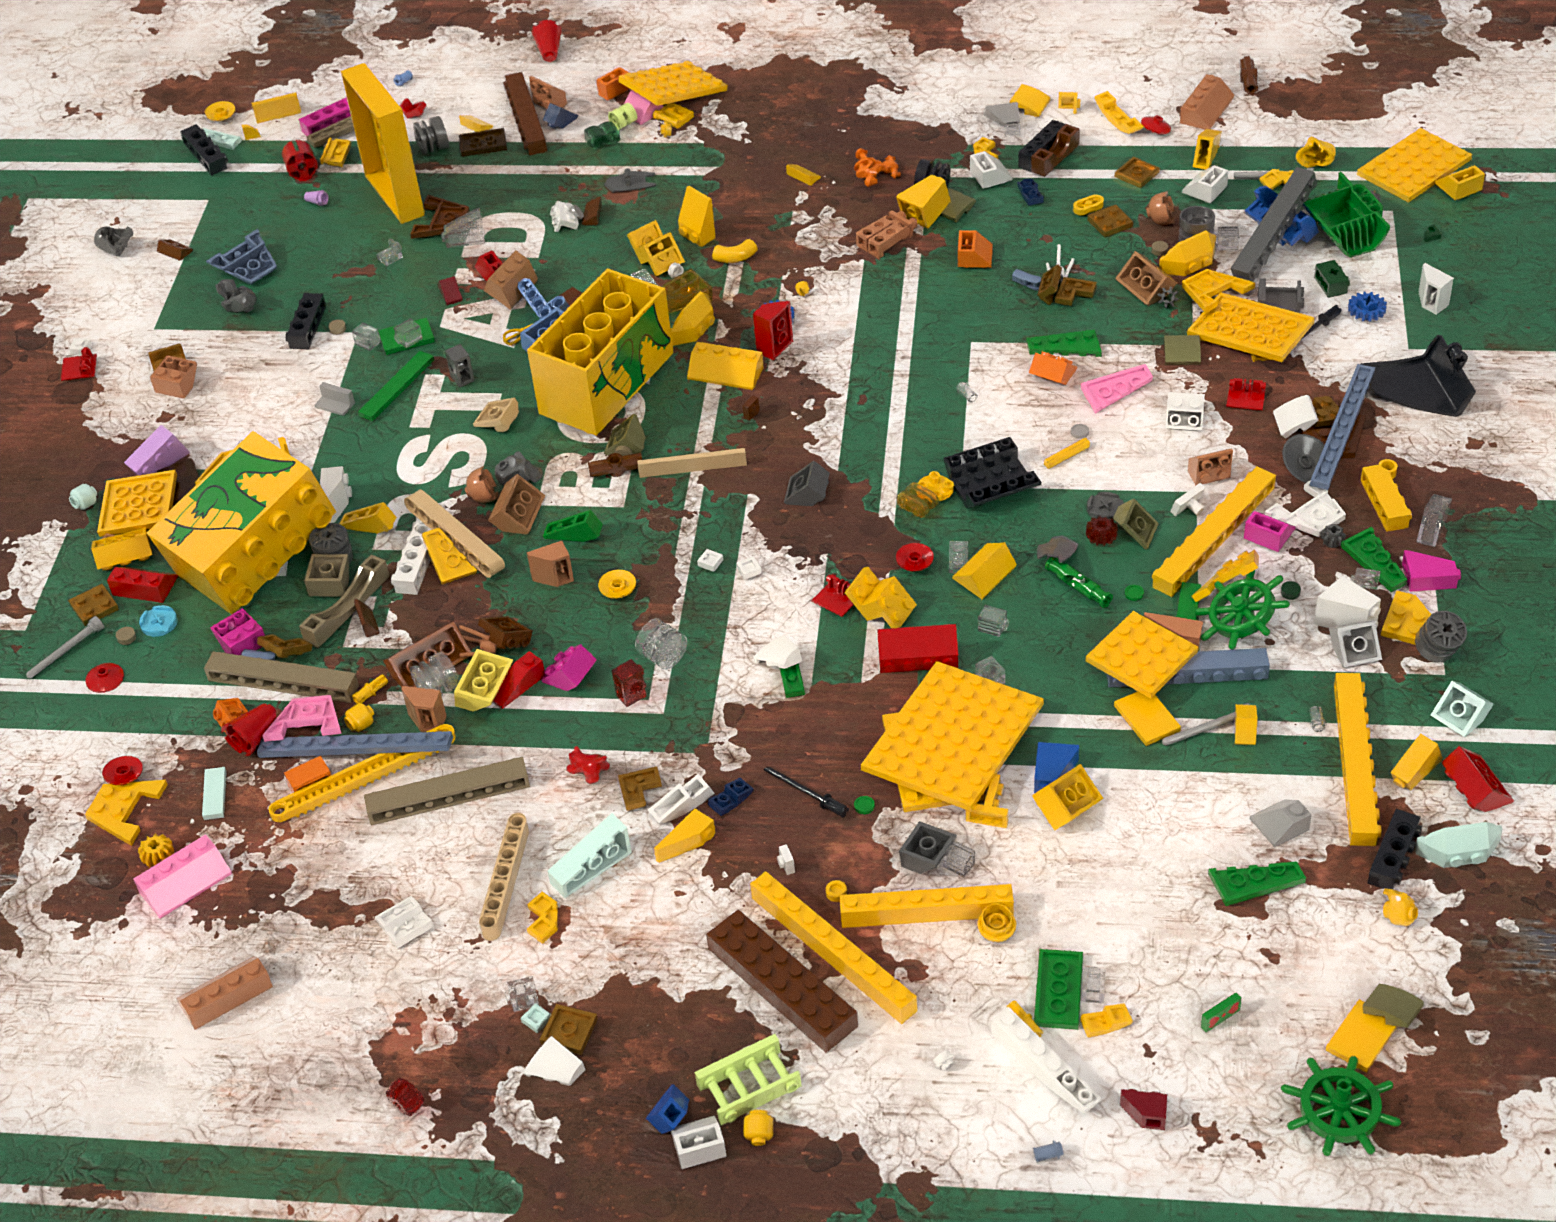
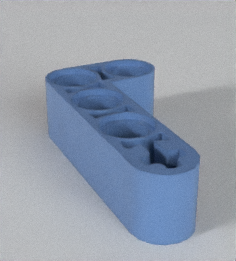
[517,278,570,319]

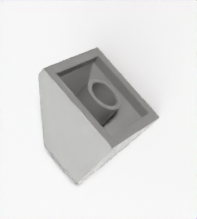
[983,102,1020,127]
[1329,621,1382,668]
[1250,799,1311,847]

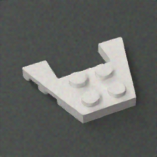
[1265,481,1346,537]

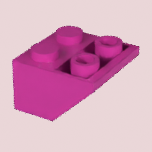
[1244,511,1296,552]
[210,608,265,655]
[541,644,597,691]

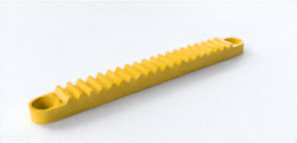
[268,724,456,822]

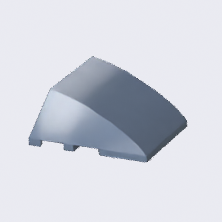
[207,229,277,285]

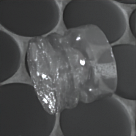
[635,618,687,670]
[410,651,460,696]

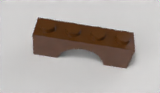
[1031,124,1080,177]

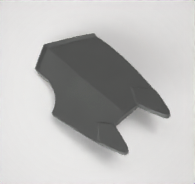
[604,168,656,193]
[1037,535,1078,563]

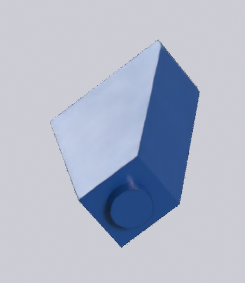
[1034,742,1079,793]

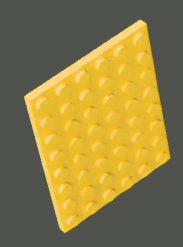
[861,661,1044,811]

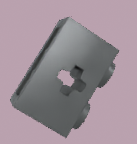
[445,344,475,388]

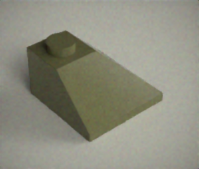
[604,413,646,456]
[1113,499,1159,550]

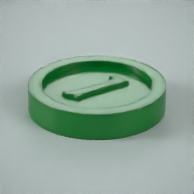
[1125,585,1144,601]
[854,796,875,814]

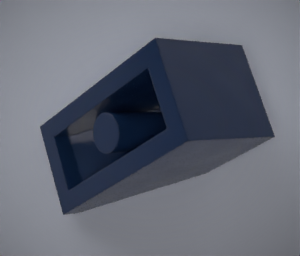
[543,103,579,129]

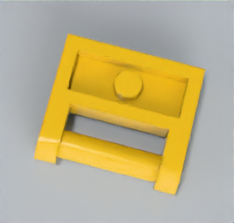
[653,103,694,129]

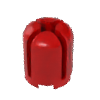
[282,140,318,181]

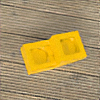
[1080,1003,1133,1038]

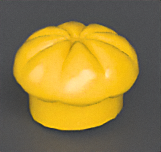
[977,903,1016,942]

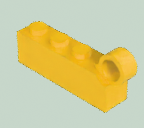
[1361,459,1412,532]

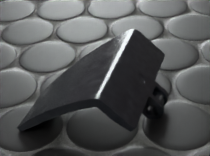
[1361,335,1476,417]

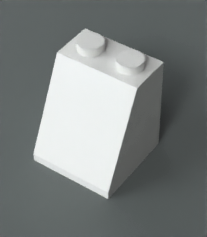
[1314,576,1381,628]

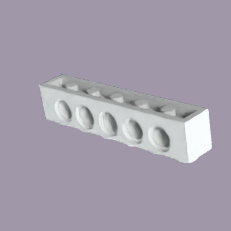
[391,503,446,595]

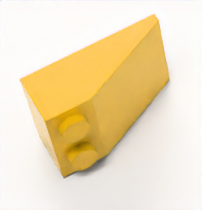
[678,186,716,247]
[1032,764,1104,831]

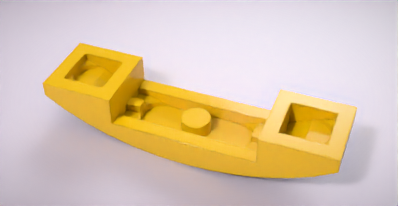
[1094,91,1143,134]

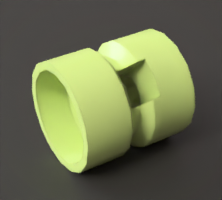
[608,103,637,130]

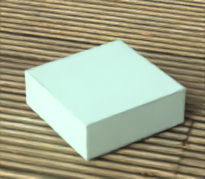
[521,1003,551,1033]

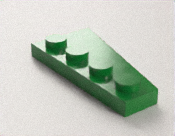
[1026,329,1102,357]

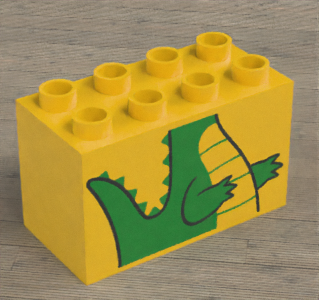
[527,268,674,436]
[147,431,336,615]

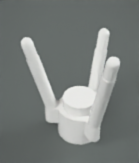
[1046,244,1075,284]

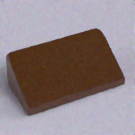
[582,197,602,225]
[157,239,193,261]
[354,599,380,637]

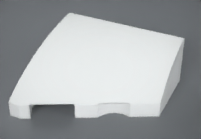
[753,635,802,669]
[523,1036,585,1086]

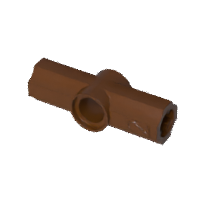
[1240,56,1258,95]
[588,453,642,477]

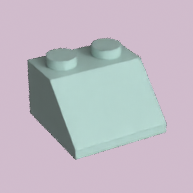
[1431,681,1494,737]

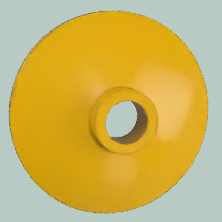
[205,101,235,121]
[598,570,636,598]

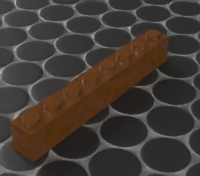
[503,72,547,156]

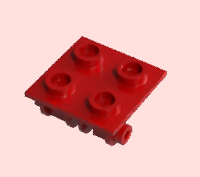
[61,347,97,381]
[1226,378,1266,411]
[811,574,854,617]

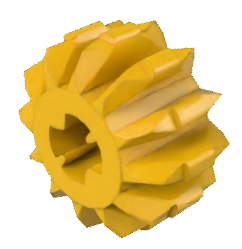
[138,833,174,868]

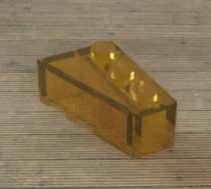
[660,269,713,313]

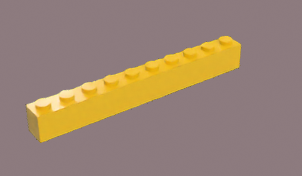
[1152,466,1276,597]
[1334,673,1381,846]
[750,871,917,1025]

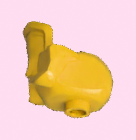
[1296,136,1336,168]

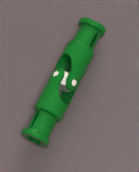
[1045,557,1113,608]

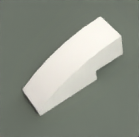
[648,774,715,825]

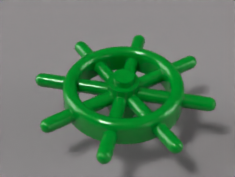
[1195,570,1290,650]
[1281,1056,1401,1156]

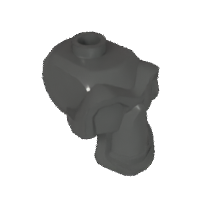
[94,226,134,256]
[215,279,257,313]
[495,451,543,486]

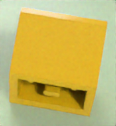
[1435,165,1485,200]

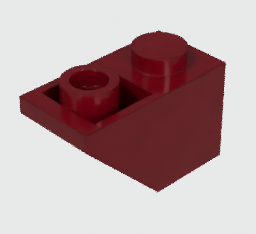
[1120,1089,1168,1131]

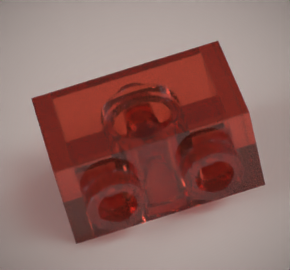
[612,659,646,707]

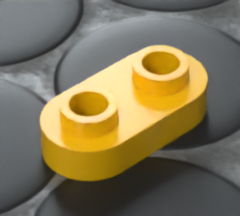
[1073,195,1104,216]

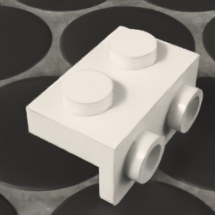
[550,201,579,232]

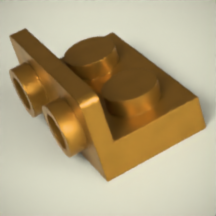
[1037,264,1062,305]
[148,343,186,371]

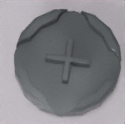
[1087,492,1124,522]

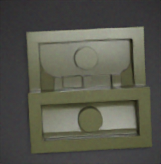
[940,188,976,223]
[1164,335,1201,365]
[1362,983,1424,1028]

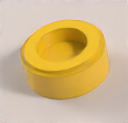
[826,880,847,902]

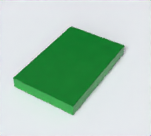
[378,317,435,355]

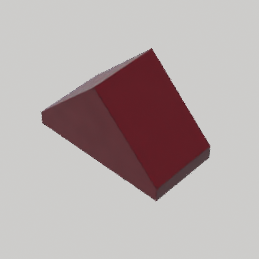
[437,276,463,305]

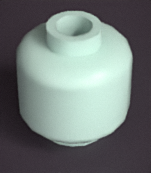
[69,484,97,510]

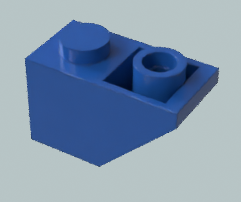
[646,1084,689,1134]

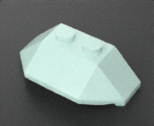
[1415,822,1503,868]

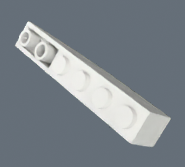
[991,1007,1102,1114]

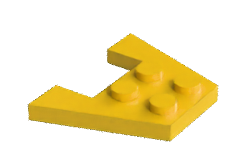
[1182,269,1255,313]
[1192,549,1259,602]
[85,780,168,846]

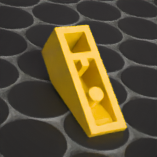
[339,502,397,534]
[654,809,715,863]

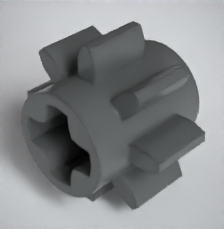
[1158,286,1179,308]
[1321,524,1346,548]

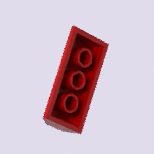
[877,624,958,673]

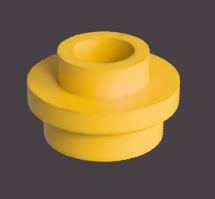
[660,122,672,137]

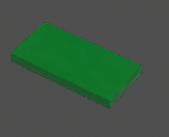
[1034,949,1083,1030]

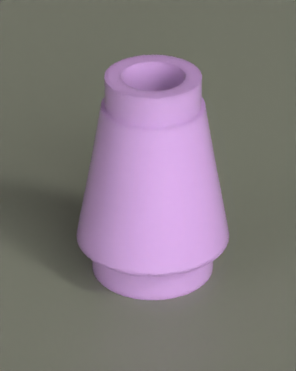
[304,190,329,206]

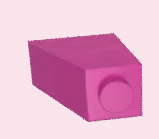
[1402,550,1461,592]

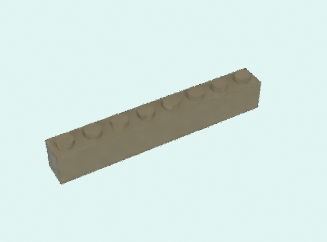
[204,651,359,703]
[364,757,530,826]

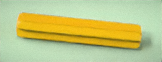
[1044,438,1090,469]

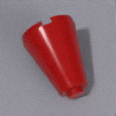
[532,20,562,62]
[221,703,277,756]

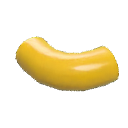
[712,239,758,263]

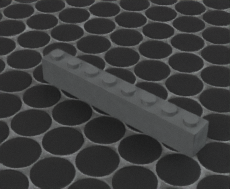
[1231,167,1317,282]

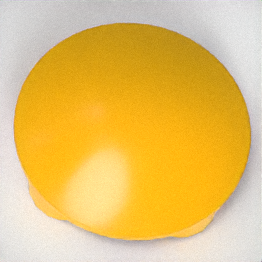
[917,471,954,502]

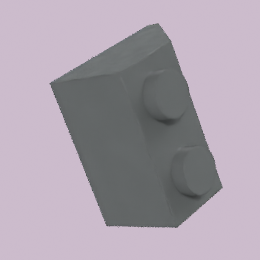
[784,461,830,506]
[899,821,957,874]

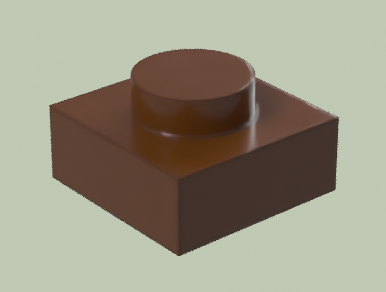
[742,395,760,421]

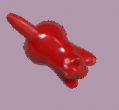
[566,746,610,784]

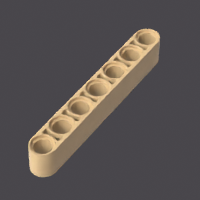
[404,490,505,578]
[479,813,529,941]

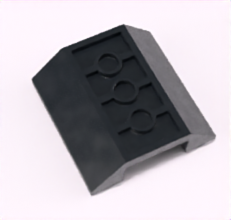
[943,437,1042,508]

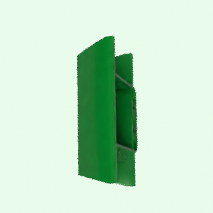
[1302,172,1390,258]

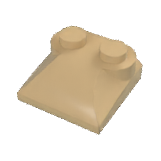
[473,398,519,432]

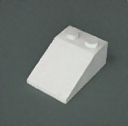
[320,466,352,523]

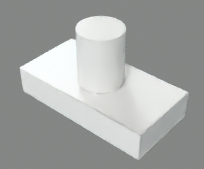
[1170,483,1206,517]

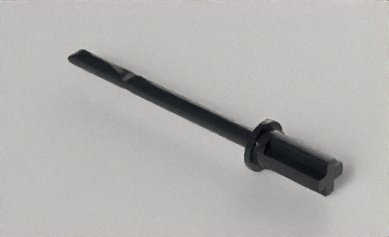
[1302,305,1342,339]
[764,767,849,817]

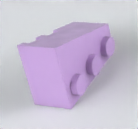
[124,425,190,476]

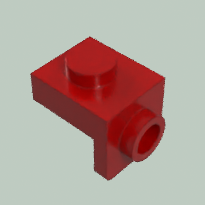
[400,98,427,119]

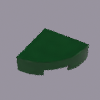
[1424,224,1442,242]

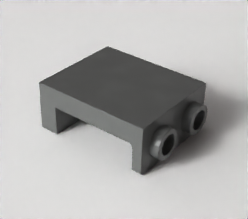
[1258,278,1304,313]

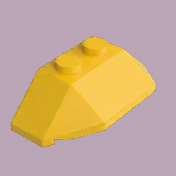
[1159,231,1216,276]
[671,291,715,346]

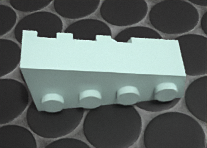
[548,813,632,898]

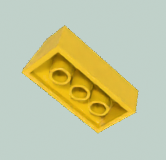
[687,342,764,390]

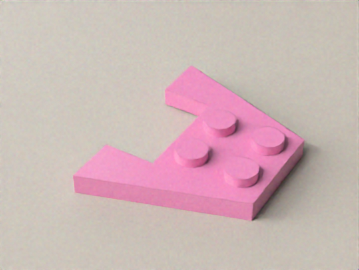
[262,695,342,742]

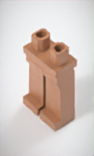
[856,211,917,259]

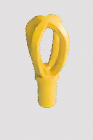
[503,323,533,345]

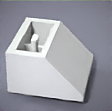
[970,151,1012,189]
[1182,165,1229,203]
[1419,263,1454,315]
[1165,392,1205,431]
[671,1116,726,1169]

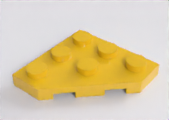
[1381,590,1431,645]

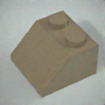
[304,554,349,596]

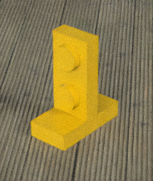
[966,774,1008,828]

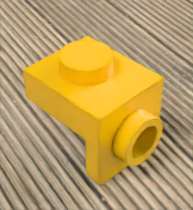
[1058,92,1081,114]

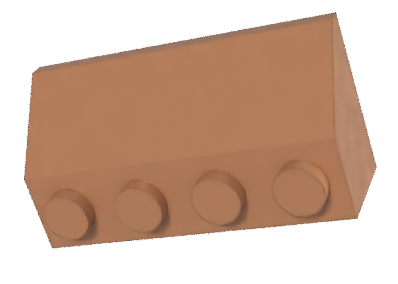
[1180,74,1234,130]
[176,956,273,1030]

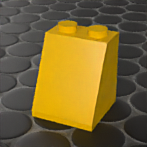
[896,175,951,229]

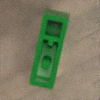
[543,509,603,542]

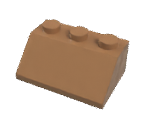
[484,250,538,310]
[1115,251,1178,306]
[488,474,545,535]

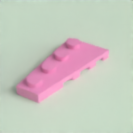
[1080,364,1153,413]

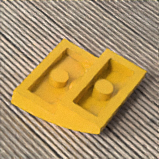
[1010,84,1051,117]

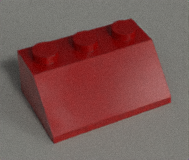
[753,300,793,361]
[107,567,178,603]
[1441,746,1514,812]

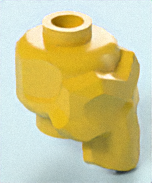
[1383,888,1418,926]

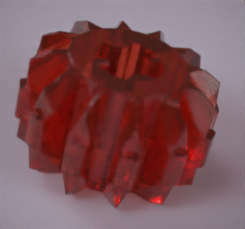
[1086,516,1118,547]
[386,1078,425,1116]

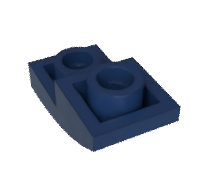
[1017,178,1044,206]
[708,778,754,816]

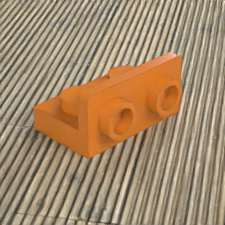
[213,698,248,735]

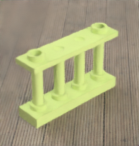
[695,1034,801,1125]

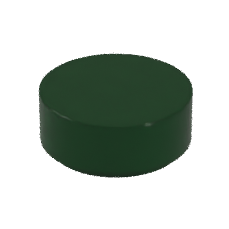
[1281,581,1301,600]

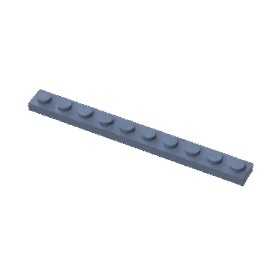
[1310,364,1375,490]
[257,731,453,758]

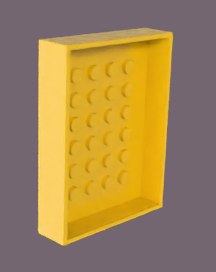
[341,63,425,224]

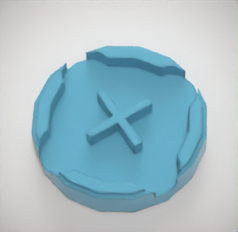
[139,605,178,637]

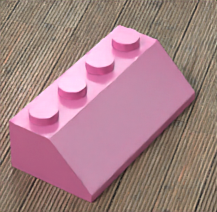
[134,834,232,919]

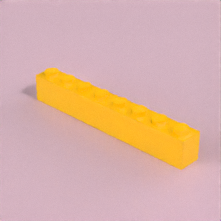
[840,884,1014,928]

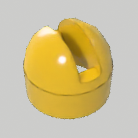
[795,281,809,296]

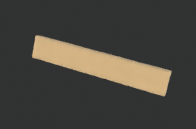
[637,448,747,478]

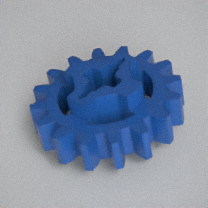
[1348,291,1387,322]

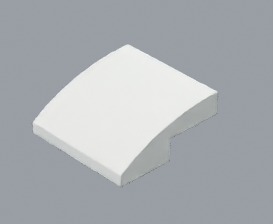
[1273,395,1319,439]
[375,896,434,948]

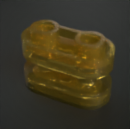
[896,482,939,518]

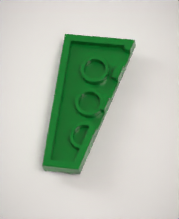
[1341,527,1407,593]
[1208,861,1306,906]

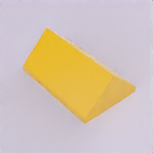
[252,92,301,124]
[952,542,1017,600]

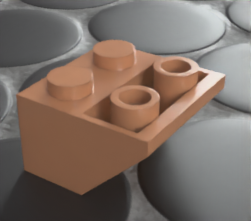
[529,76,567,109]
[150,355,197,399]
[1188,448,1233,485]
[527,541,574,587]
[401,686,447,732]

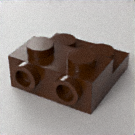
[478,616,533,649]

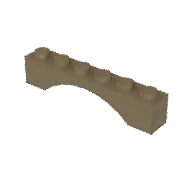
[299,554,390,648]

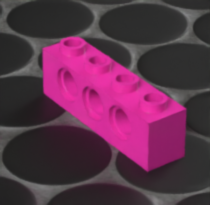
[299,97,351,136]

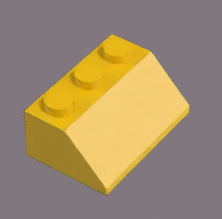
[91,528,152,571]

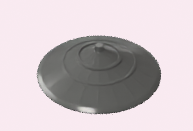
[1282,434,1325,483]

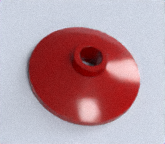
[1141,115,1171,134]
[896,543,934,571]
[85,663,124,693]
[102,756,143,785]

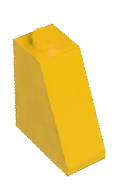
[1193,129,1222,169]
[1391,733,1443,790]

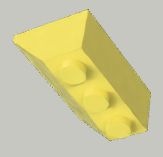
[454,649,513,712]

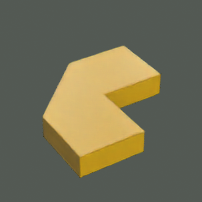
[973,137,998,159]
[1259,169,1293,190]
[527,891,558,944]

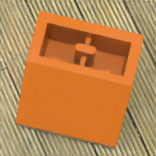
[958,230,993,268]
[1029,351,1077,385]

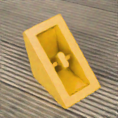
[1235,704,1258,745]

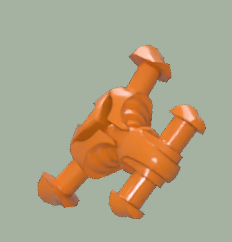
[854,148,901,187]

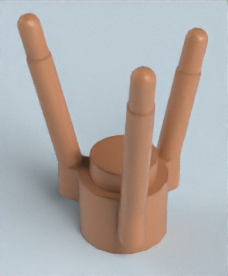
[459,625,497,657]

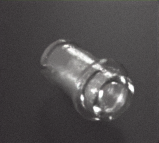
[956,382,978,403]
[1309,706,1327,732]

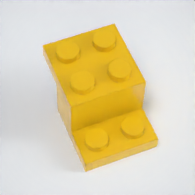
[626,220,685,276]
[845,567,917,628]

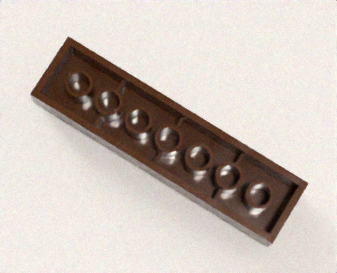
[706,909,858,1053]

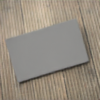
[315,382,355,416]

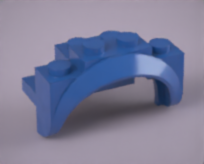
[1244,186,1319,246]

